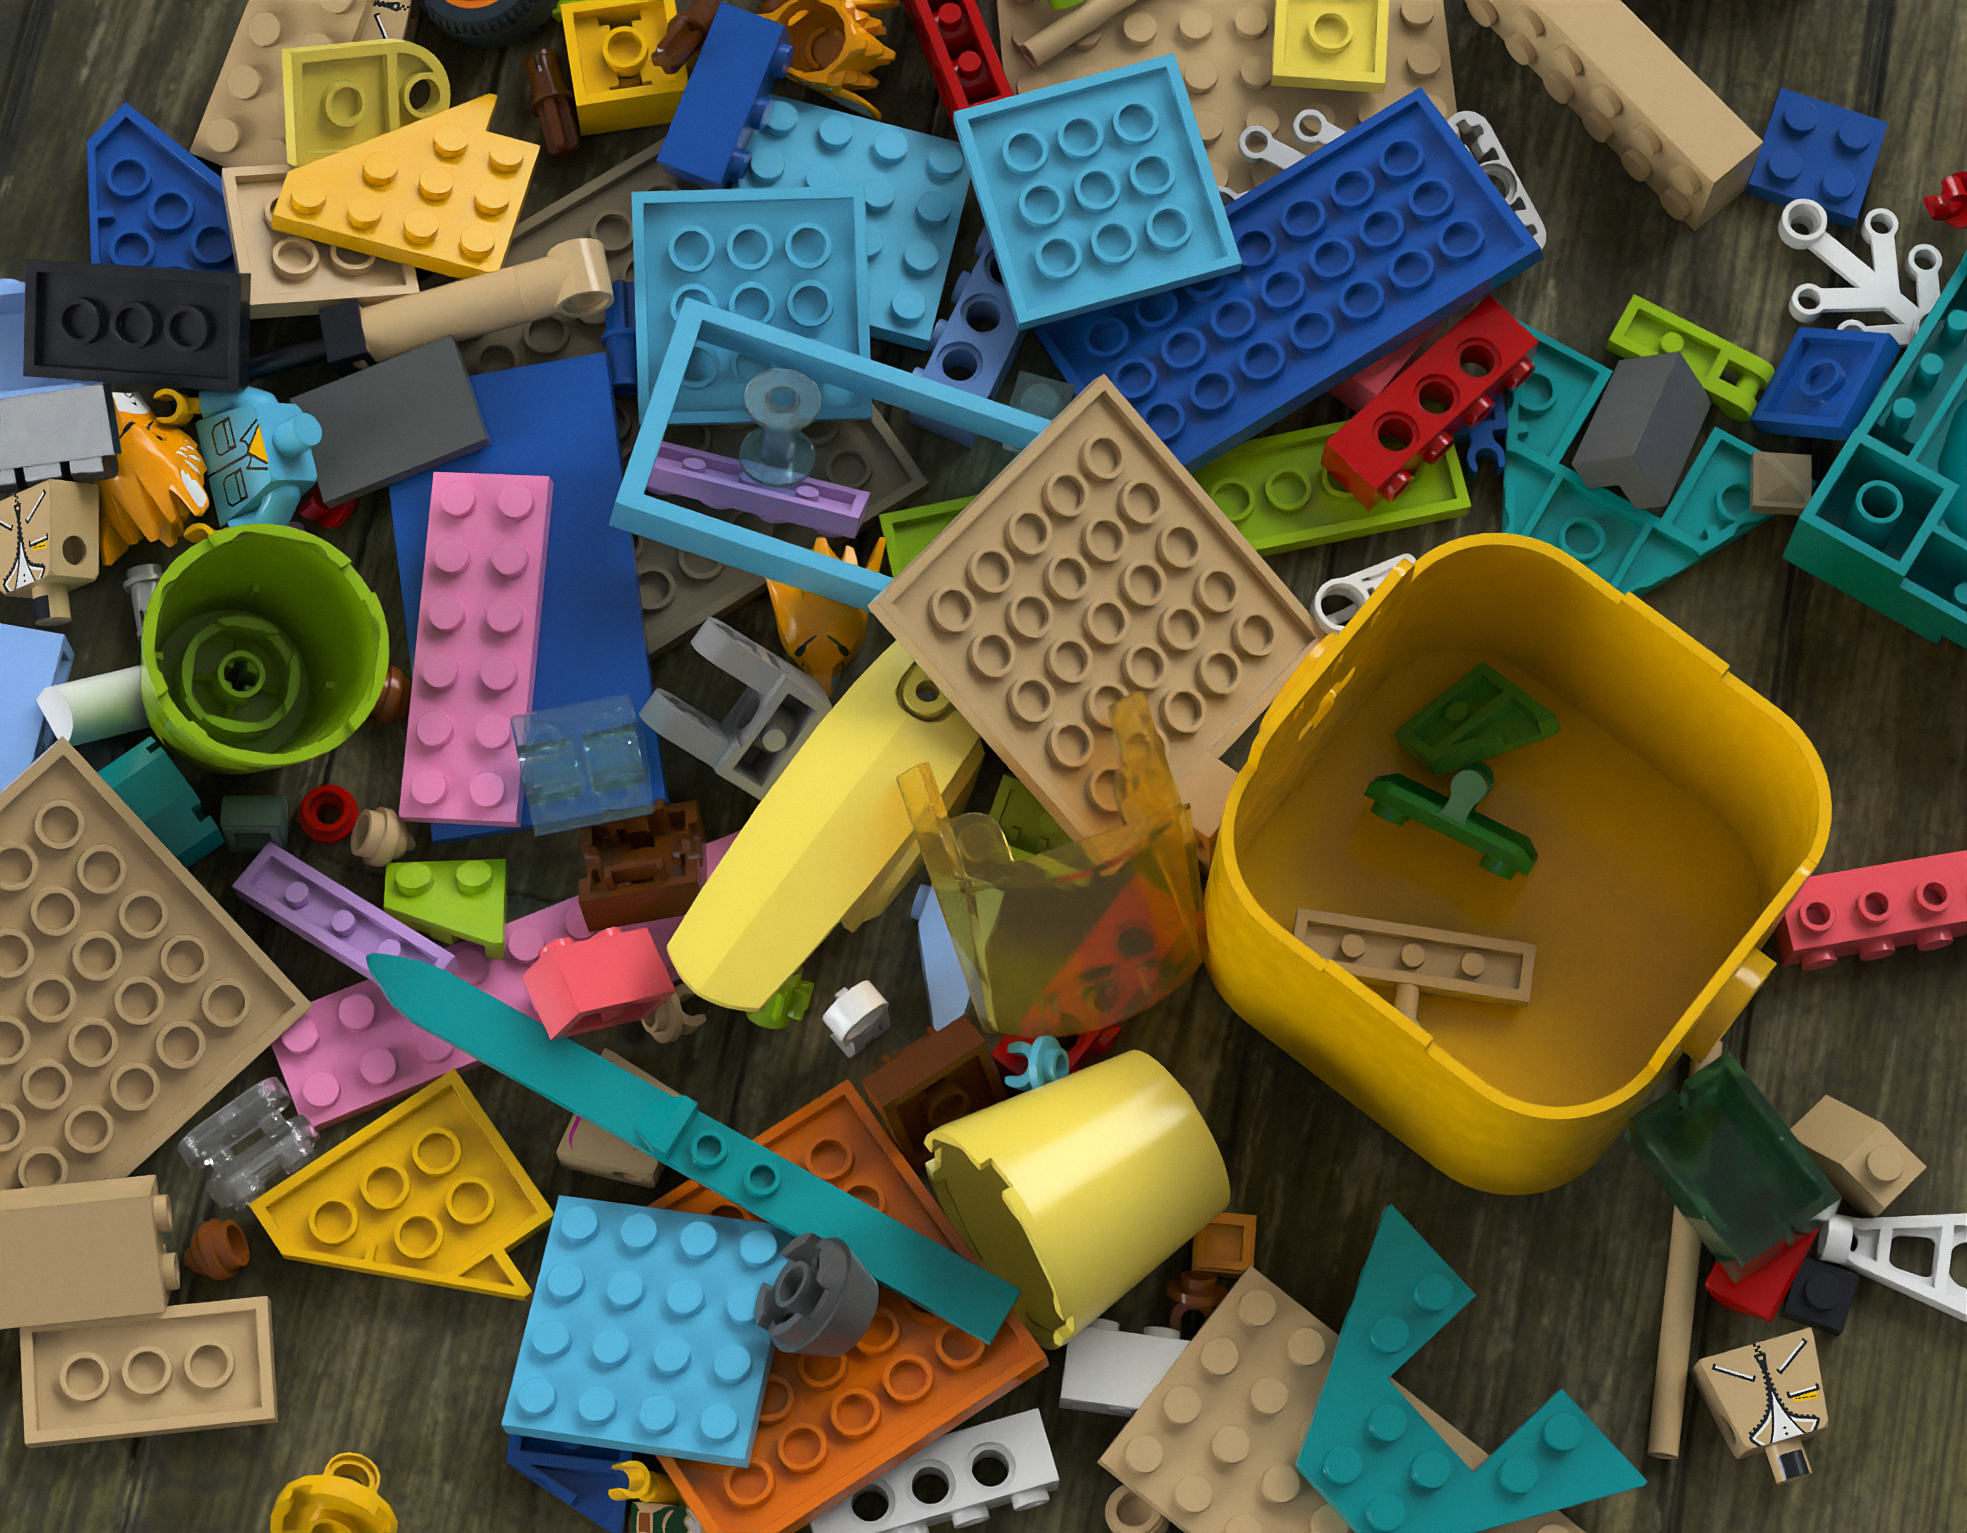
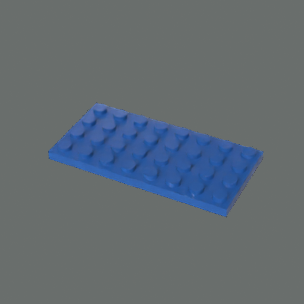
[1031,87,1543,474]

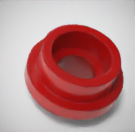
[298,785,359,844]

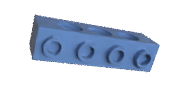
[909,225,1030,449]

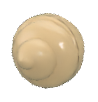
[351,807,416,867]

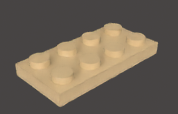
[189,0,375,168]
[20,1296,278,1448]

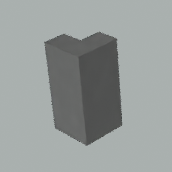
[1572,351,1712,510]

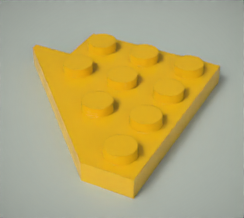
[271,93,541,280]
[248,1068,554,1301]

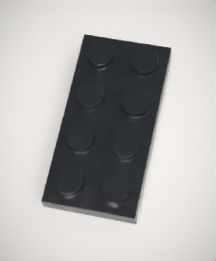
[23,259,251,392]

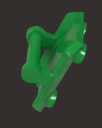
[1364,761,1538,880]

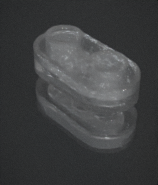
[177,1077,320,1210]

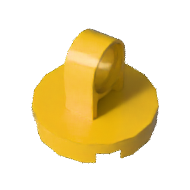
[270,1452,398,1533]

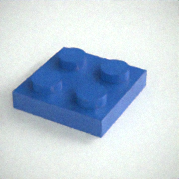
[1745,88,1888,229]
[1750,327,1901,441]

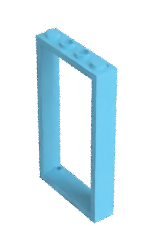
[609,297,1051,613]

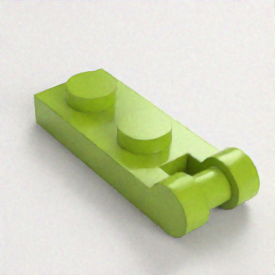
[1605,294,1775,422]

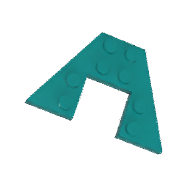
[1502,318,1817,598]
[1294,1204,1648,1533]

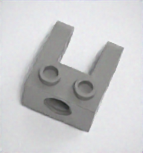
[639,617,833,801]

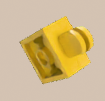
[560,0,699,136]

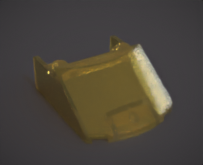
[896,691,1210,1039]

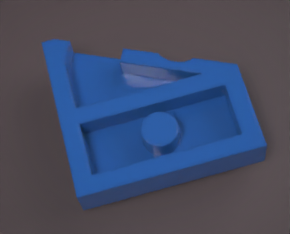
[506,1434,635,1533]

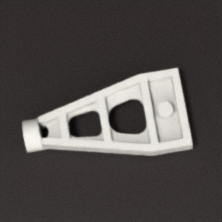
[1817,1212,1967,1322]

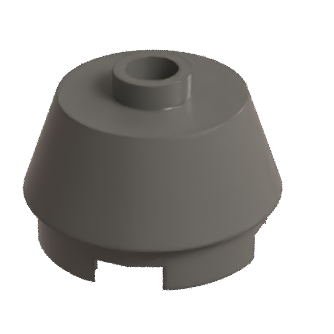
[755,1232,879,1357]

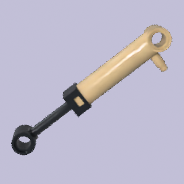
[167,238,614,422]

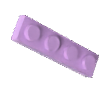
[646,441,870,539]
[232,841,460,984]

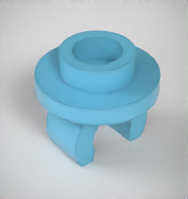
[1005,1036,1069,1091]

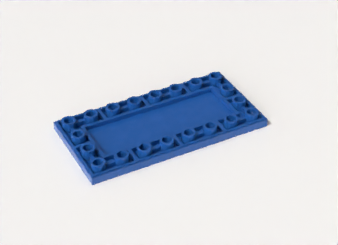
[389,352,669,846]

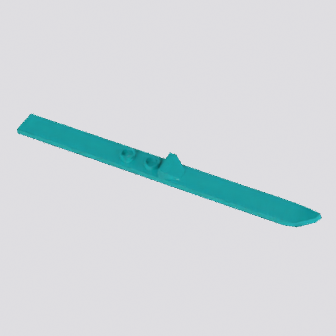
[366,953,1021,1345]

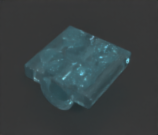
[510,693,655,836]

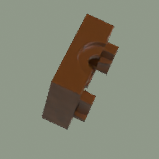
[579,798,707,932]
[862,1015,1009,1175]

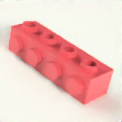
[1774,850,1967,971]

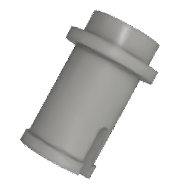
[123,564,164,641]

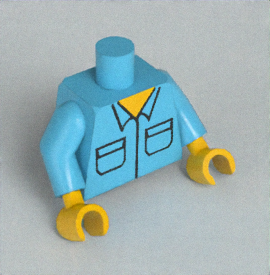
[153,386,322,543]

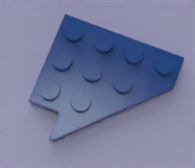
[87,102,236,272]

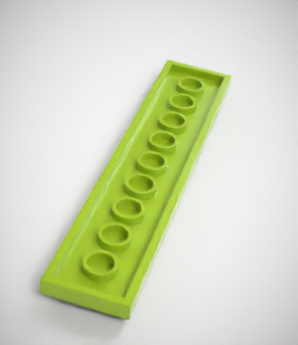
[879,402,1471,578]

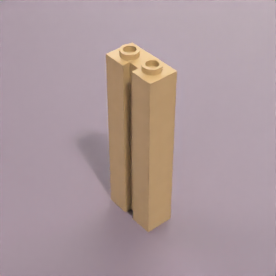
[0,1175,180,1329]

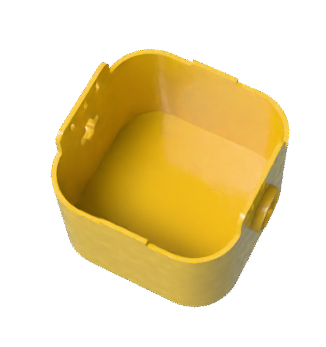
[1199,533,1832,1195]

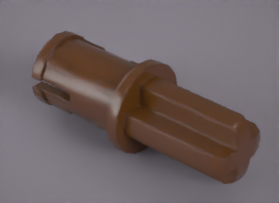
[651,0,723,75]
[523,49,581,159]

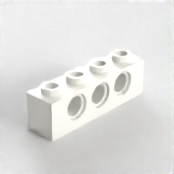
[809,1408,1059,1533]

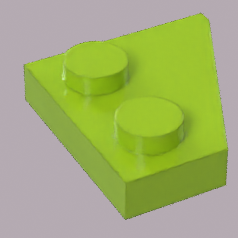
[384,858,508,960]

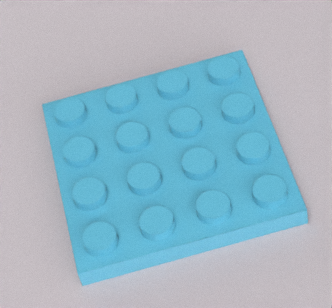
[953,53,1242,331]
[732,93,971,351]
[631,185,873,427]
[501,1195,796,1468]

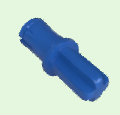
[601,280,638,397]

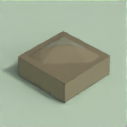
[1749,451,1811,516]

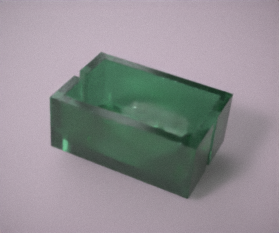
[1625,1051,1842,1284]

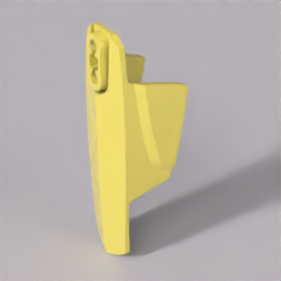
[667,640,985,1012]

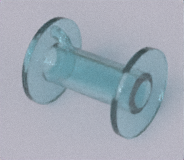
[739,368,822,488]

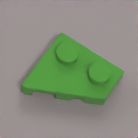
[1394,661,1561,776]

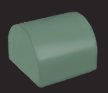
[220,794,289,852]

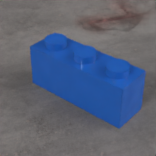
[656,1,795,190]

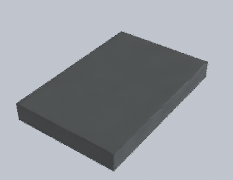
[290,335,492,508]

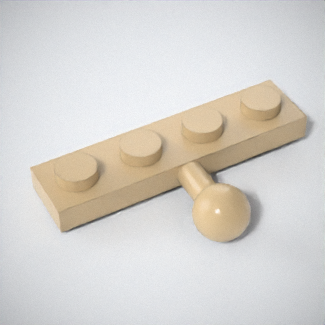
[1293,908,1537,1029]

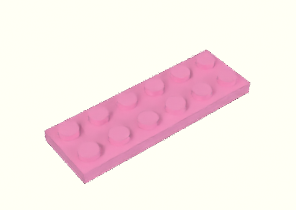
[398,472,554,827]

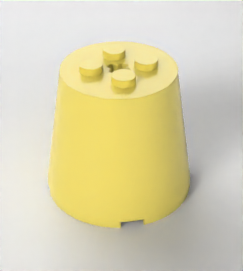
[924,1050,1230,1350]

